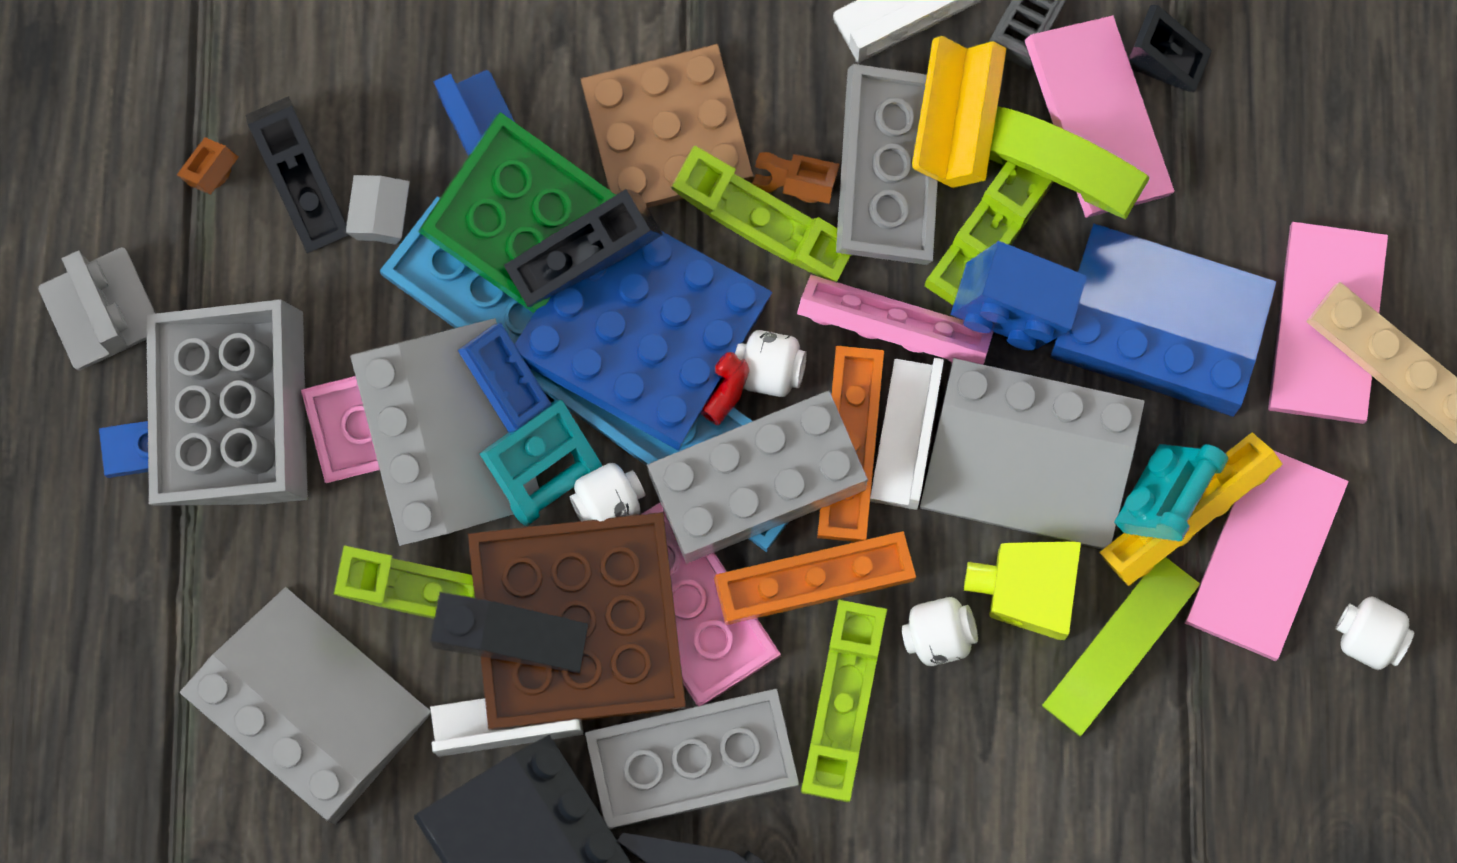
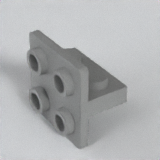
[38,247,156,371]

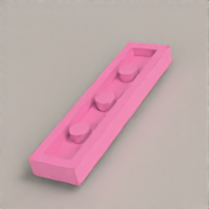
[797,275,993,365]

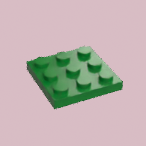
[418,112,616,313]

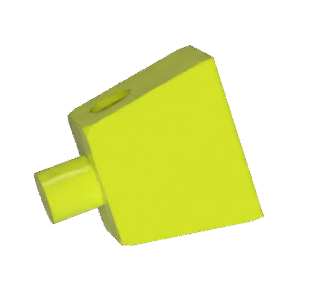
[964,542,1081,641]

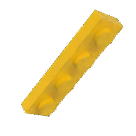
[1099,432,1283,586]

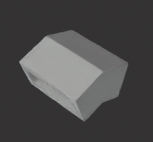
[346,175,410,245]

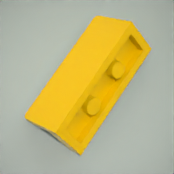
[912,36,1007,188]

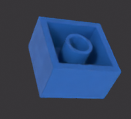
[950,241,1087,350]

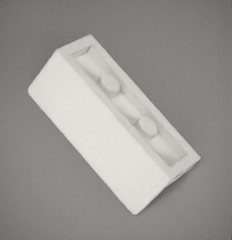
[833,0,982,63]
[870,358,944,510]
[430,698,584,757]

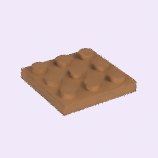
[581,44,753,208]

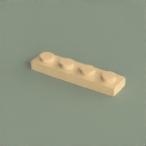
[1306,282,1457,444]

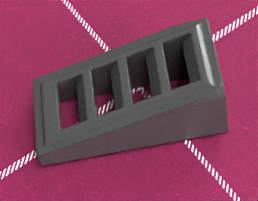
[989,0,1067,70]

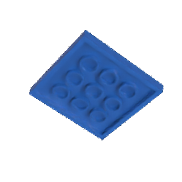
[515,231,772,451]

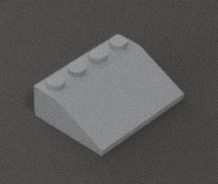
[146,299,308,506]
[350,318,539,546]
[920,358,1145,550]
[179,587,431,825]

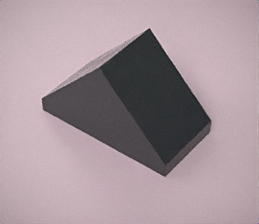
[1129,5,1212,92]

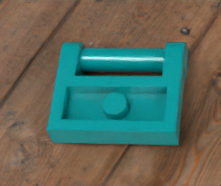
[479,399,602,526]
[1114,444,1228,541]

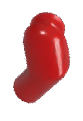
[701,352,749,426]

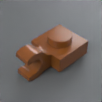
[752,152,840,204]

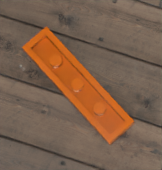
[818,346,884,542]
[714,531,916,625]

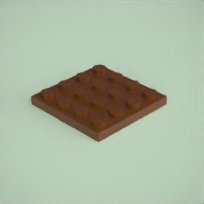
[468,512,686,731]

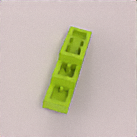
[924,161,1054,305]

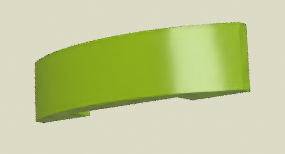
[989,106,1149,220]
[671,146,851,282]
[333,546,474,619]
[1042,557,1200,736]
[801,600,887,803]

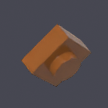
[177,137,238,195]

